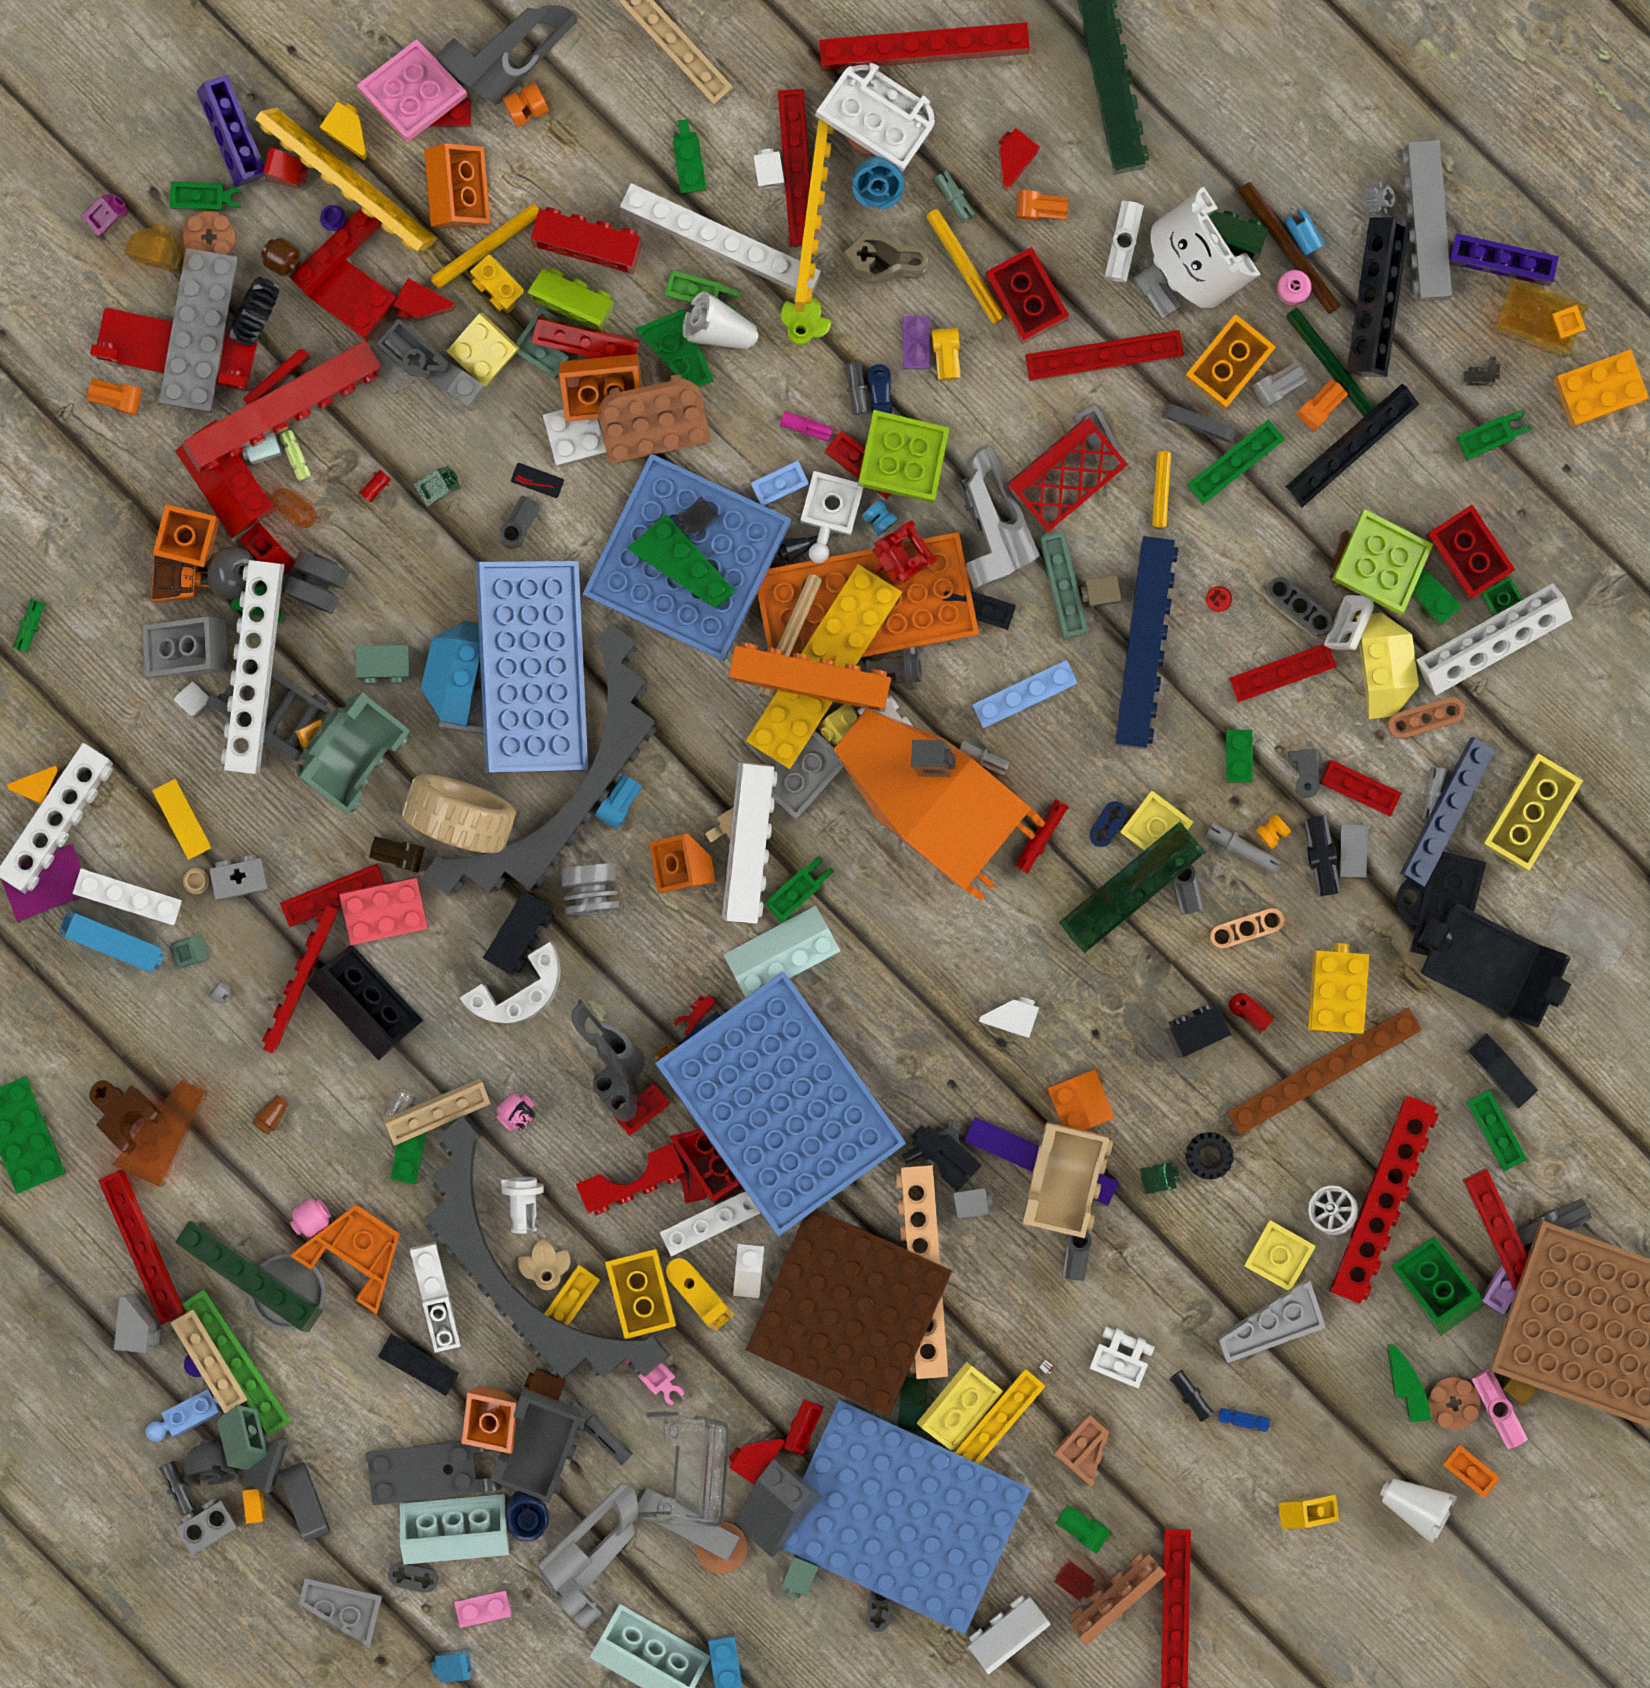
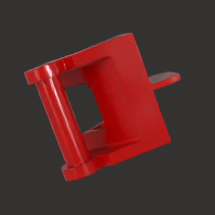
[872,520,938,585]

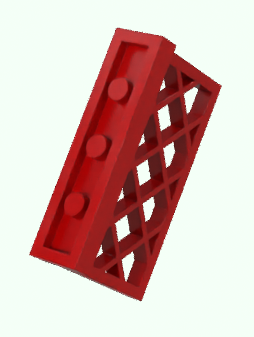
[1007,416,1128,532]

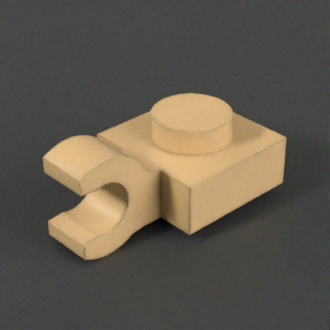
[705,807,734,843]

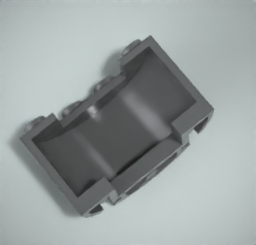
[490,1388,587,1502]

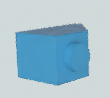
[431,1648,473,1683]

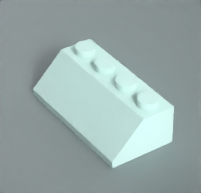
[723,906,840,997]
[400,1494,509,1564]
[590,1604,711,1688]

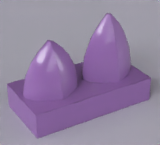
[903,316,929,369]

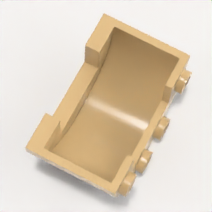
[1023,1122,1113,1238]

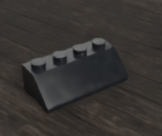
[307,945,423,1061]

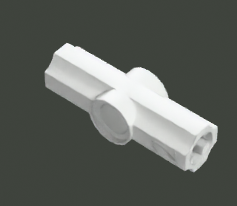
[1104,201,1144,283]

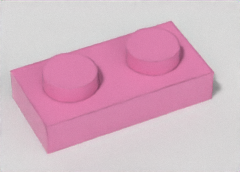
[454,1590,512,1628]

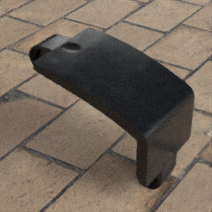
[1418,903,1572,1028]

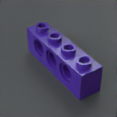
[196,75,265,187]
[1449,233,1559,286]

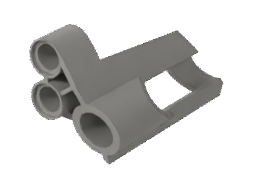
[965,445,1040,589]
[538,1483,638,1630]

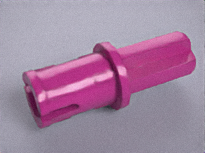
[780,410,833,442]

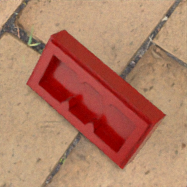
[783,1399,824,1455]

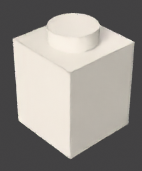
[753,149,784,191]

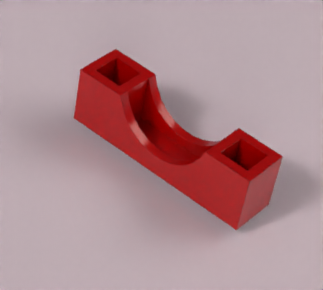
[576,1143,686,1216]

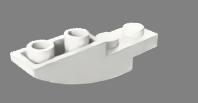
[410,1242,461,1353]

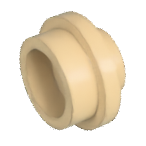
[183,868,210,894]

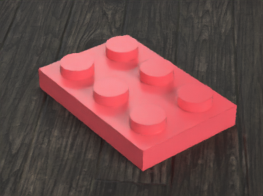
[339,876,428,945]

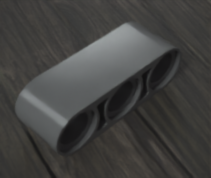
[1266,577,1332,636]
[279,1461,330,1543]

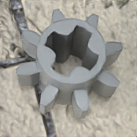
[1362,182,1395,215]

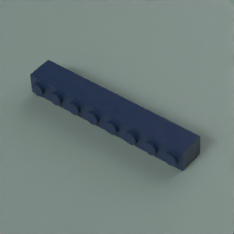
[1114,536,1179,749]

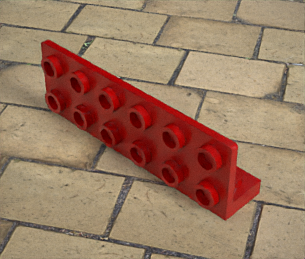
[90,308,258,392]

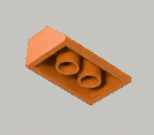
[424,143,491,228]
[559,354,642,422]

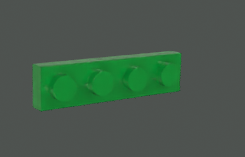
[1186,419,1285,506]

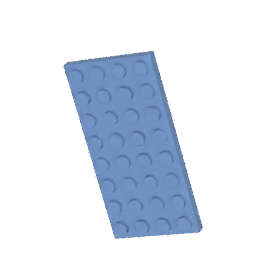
[476,561,588,773]

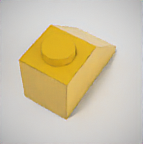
[320,101,368,161]
[1278,1495,1339,1529]

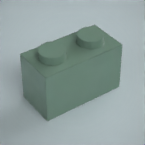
[356,645,411,684]
[217,1405,268,1471]

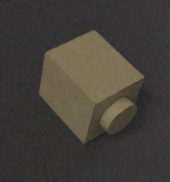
[1081,575,1121,608]

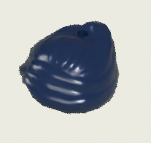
[506,1491,550,1541]

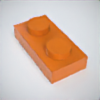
[1442,1444,1500,1498]

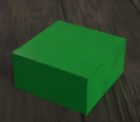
[1480,576,1523,617]

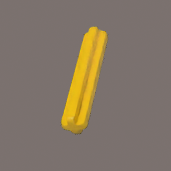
[1152,451,1171,529]

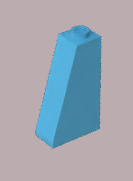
[58,909,163,973]

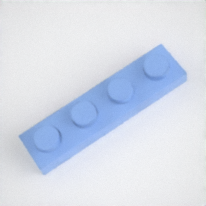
[972,660,1078,729]

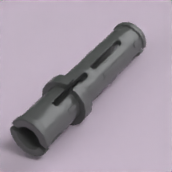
[570,1398,633,1466]

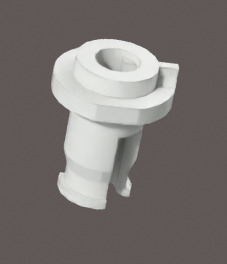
[501,1177,544,1234]

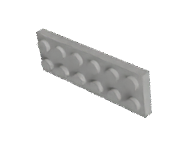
[159,248,238,412]

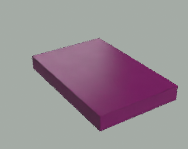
[1,844,82,922]

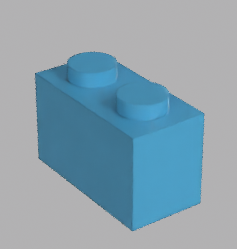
[708,1634,743,1688]

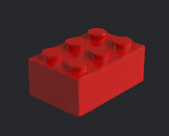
[985,247,1069,345]
[1425,505,1516,601]

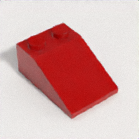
[305,260,397,342]

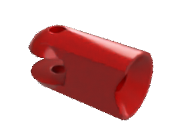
[1229,993,1275,1034]

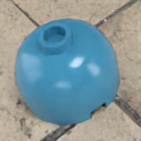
[853,156,904,210]

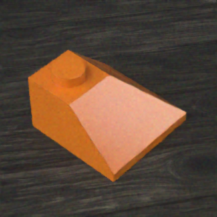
[649,833,716,894]
[462,1386,518,1454]

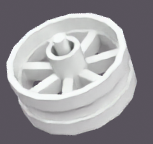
[1308,1185,1359,1235]

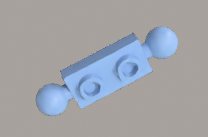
[145,1389,221,1442]

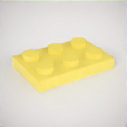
[917,1362,1003,1452]

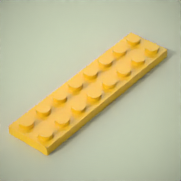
[255,107,437,251]
[746,564,902,770]

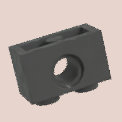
[911,740,956,777]

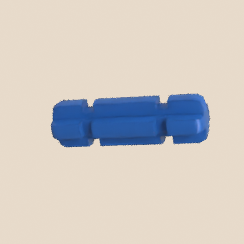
[1218,1408,1270,1432]

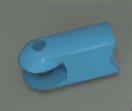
[1286,208,1326,256]

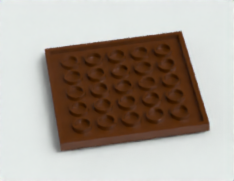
[745,1209,953,1416]

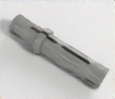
[1205,822,1282,875]

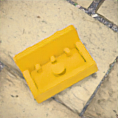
[470,255,524,313]

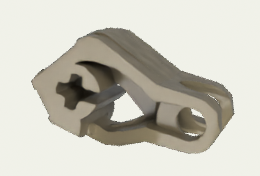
[842,229,929,283]

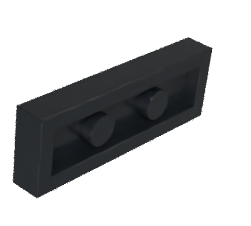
[378,1333,460,1396]

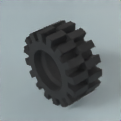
[1185,1132,1234,1180]

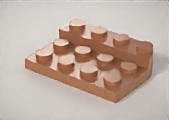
[598,375,711,464]
[1070,1552,1166,1646]

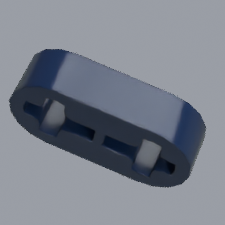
[1089,801,1127,847]

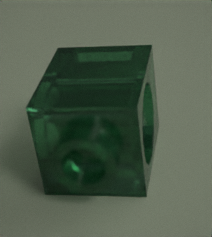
[1139,1162,1180,1194]

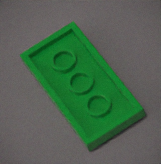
[0,1076,67,1194]

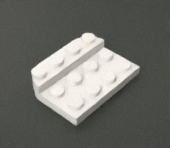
[815,63,935,173]

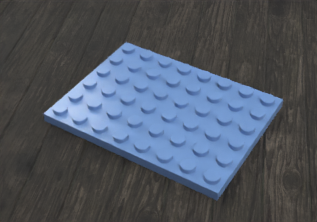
[654,971,906,1236]
[781,1400,1031,1634]

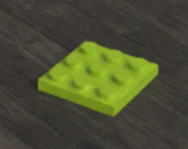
[857,410,950,504]
[1332,509,1433,615]

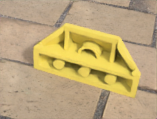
[1355,612,1419,720]

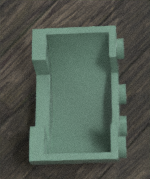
[296,692,410,815]

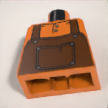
[151,556,210,603]

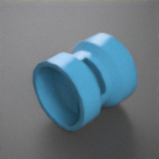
[862,499,898,536]

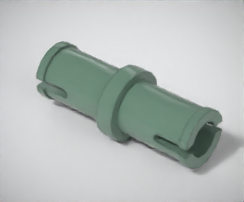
[934,171,976,224]

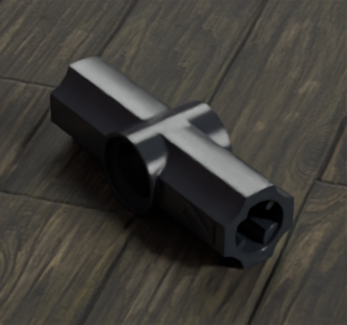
[1304,815,1341,897]

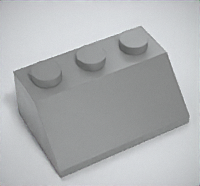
[114,1294,162,1353]

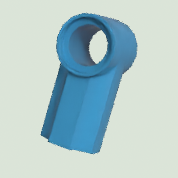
[595,774,643,830]

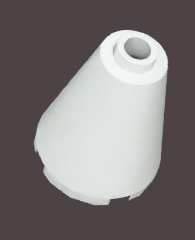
[683,291,758,349]
[1380,1479,1457,1543]

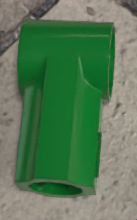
[1055,1505,1111,1554]

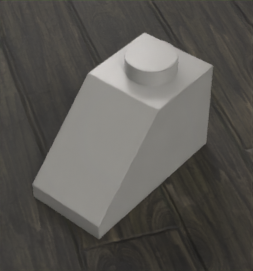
[427,361,485,410]

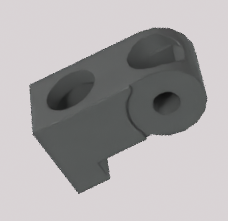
[1288,749,1319,798]

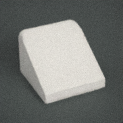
[173,681,209,718]

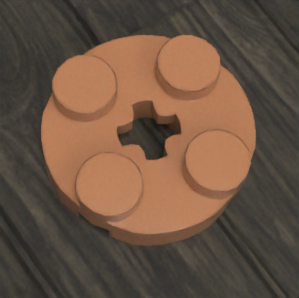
[183,211,236,255]
[1427,1377,1480,1430]

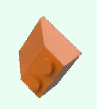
[152,504,220,568]
[1046,1069,1115,1130]

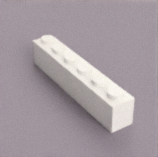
[722,762,777,923]

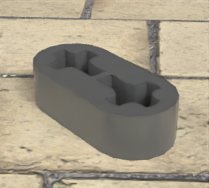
[388,1562,439,1593]

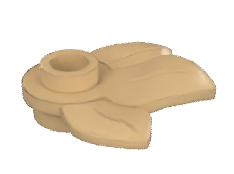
[518,1239,571,1291]

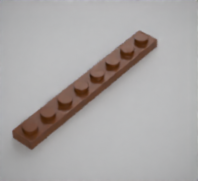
[1226,1007,1422,1135]

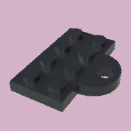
[1396,851,1486,956]

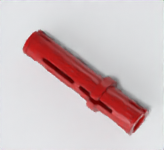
[1014,799,1069,874]

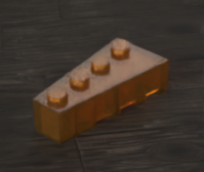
[112,1080,209,1187]

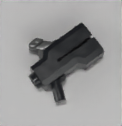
[902,1119,982,1192]

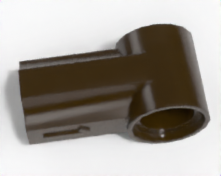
[369,836,425,873]

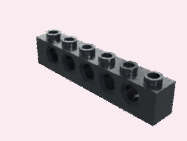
[1347,217,1410,377]

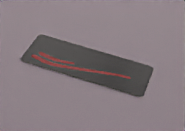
[511,463,564,498]

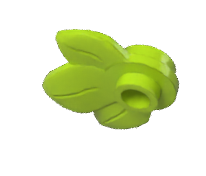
[781,298,832,345]

